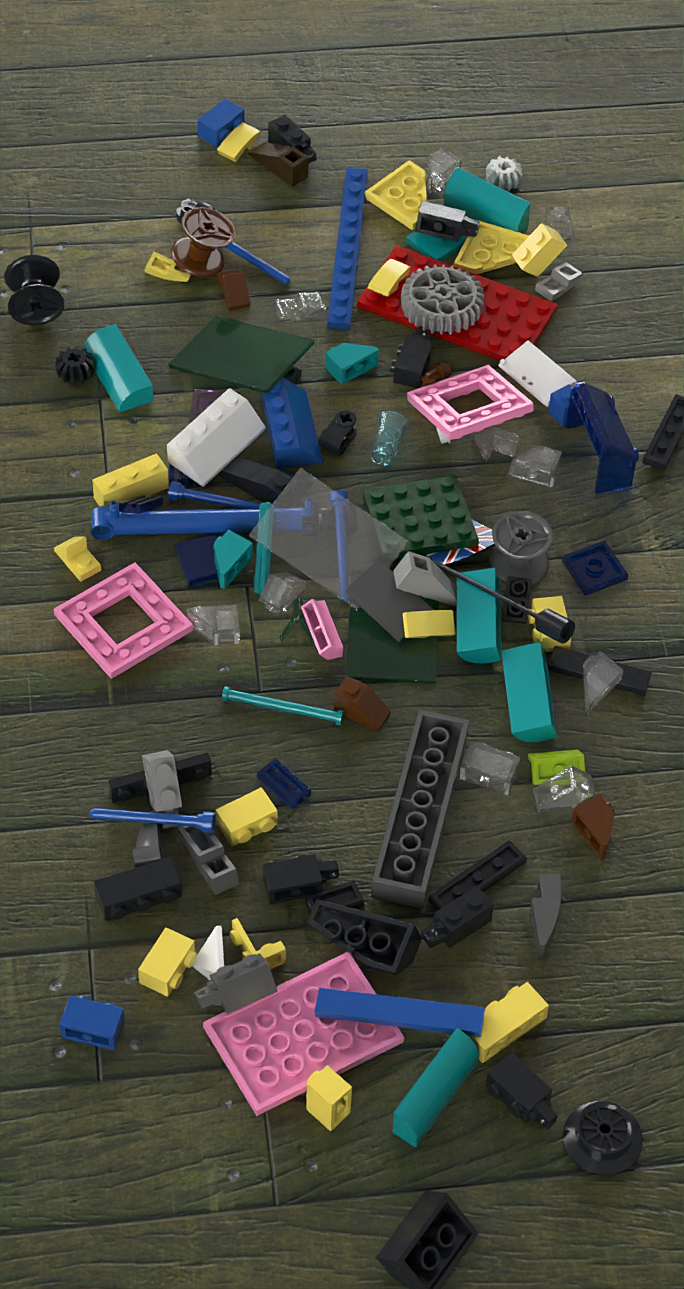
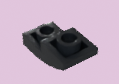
[502,576,532,624]

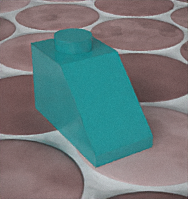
[325,343,379,385]
[213,530,253,590]

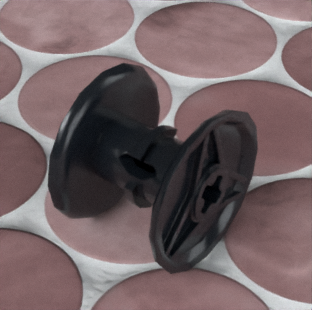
[4,254,64,326]

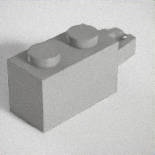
[142,750,182,828]

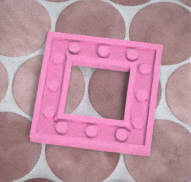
[407,365,534,440]
[54,562,193,679]

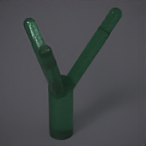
[280,599,315,644]

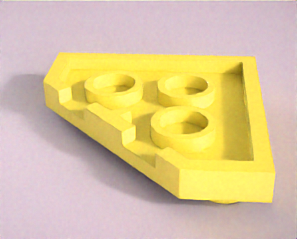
[365,160,427,230]
[453,220,529,275]

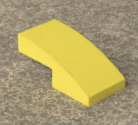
[217,122,261,162]
[144,252,191,282]
[368,259,410,296]
[403,610,456,638]

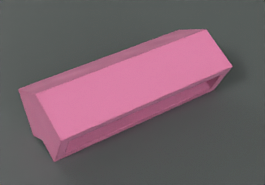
[301,599,343,660]

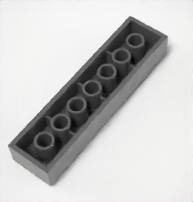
[371,710,470,909]

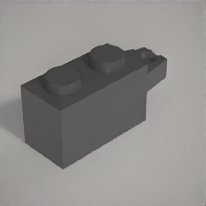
[194,953,278,1014]

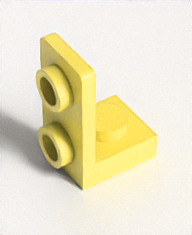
[230,918,286,969]

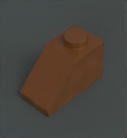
[334,676,391,732]
[571,794,615,860]

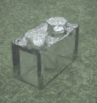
[460,740,521,795]

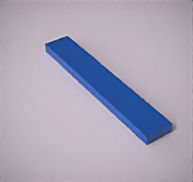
[314,988,485,1037]

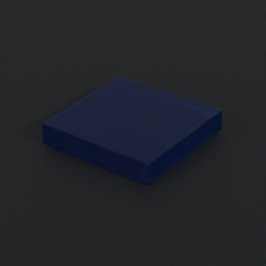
[174,533,222,586]
[562,540,629,596]

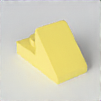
[54,536,101,582]

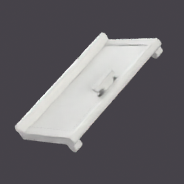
[498,341,577,407]

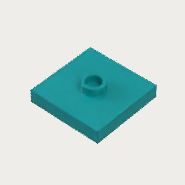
[405,231,467,262]

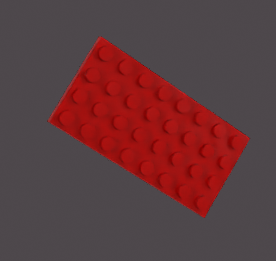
[357,245,558,361]

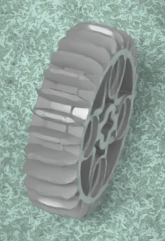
[401,264,484,335]

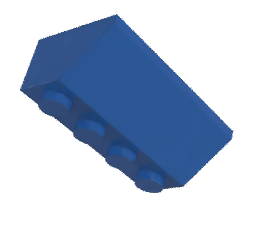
[261,378,323,468]

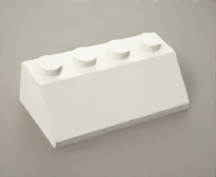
[167,388,265,487]

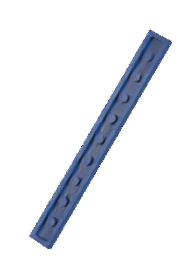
[327,167,368,330]

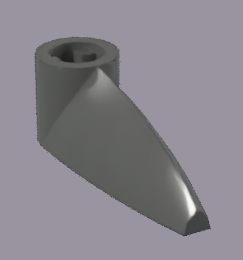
[133,809,164,868]

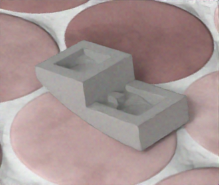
[534,262,583,302]

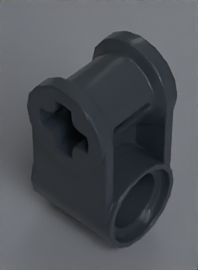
[318,410,356,456]

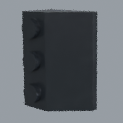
[376,1190,479,1289]

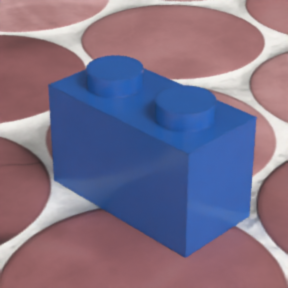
[197,98,245,147]
[59,995,125,1051]

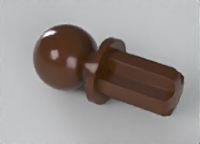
[421,361,452,386]

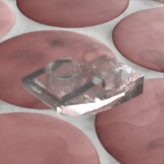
[273,292,326,322]

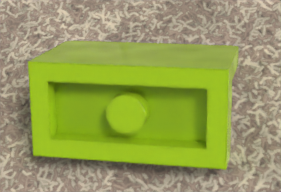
[528,750,585,785]

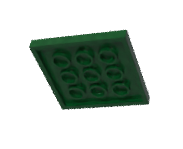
[363,475,479,561]

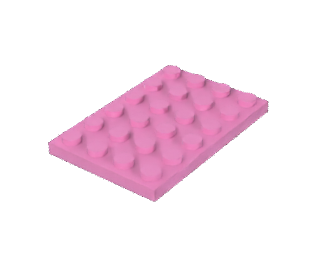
[203,952,404,1116]

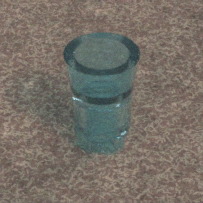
[371,411,409,465]

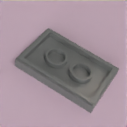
[345,559,433,642]

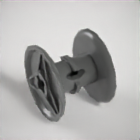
[489,511,553,586]

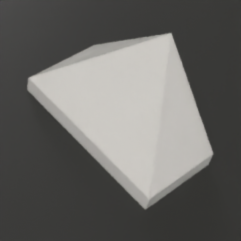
[192,926,224,981]

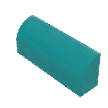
[444,167,531,234]
[83,324,153,412]
[457,568,502,664]
[501,642,558,742]
[392,1028,479,1147]

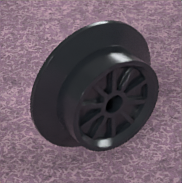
[563,1101,643,1175]

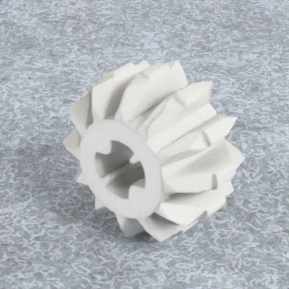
[486,156,522,191]

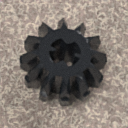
[55,346,95,385]

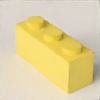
[92,453,169,508]
[467,982,549,1063]

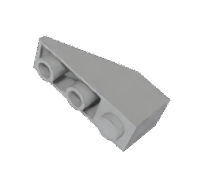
[393,551,457,607]

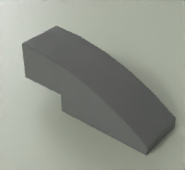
[177,826,239,895]
[530,873,561,959]

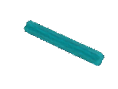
[254,502,274,595]

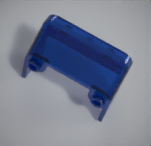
[566,381,639,494]

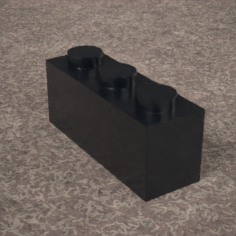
[94,857,182,921]

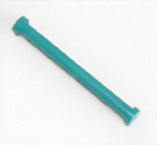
[222,686,344,726]

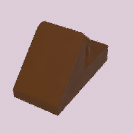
[217,269,251,310]

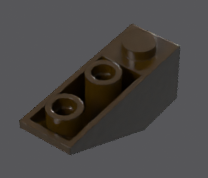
[248,142,309,187]

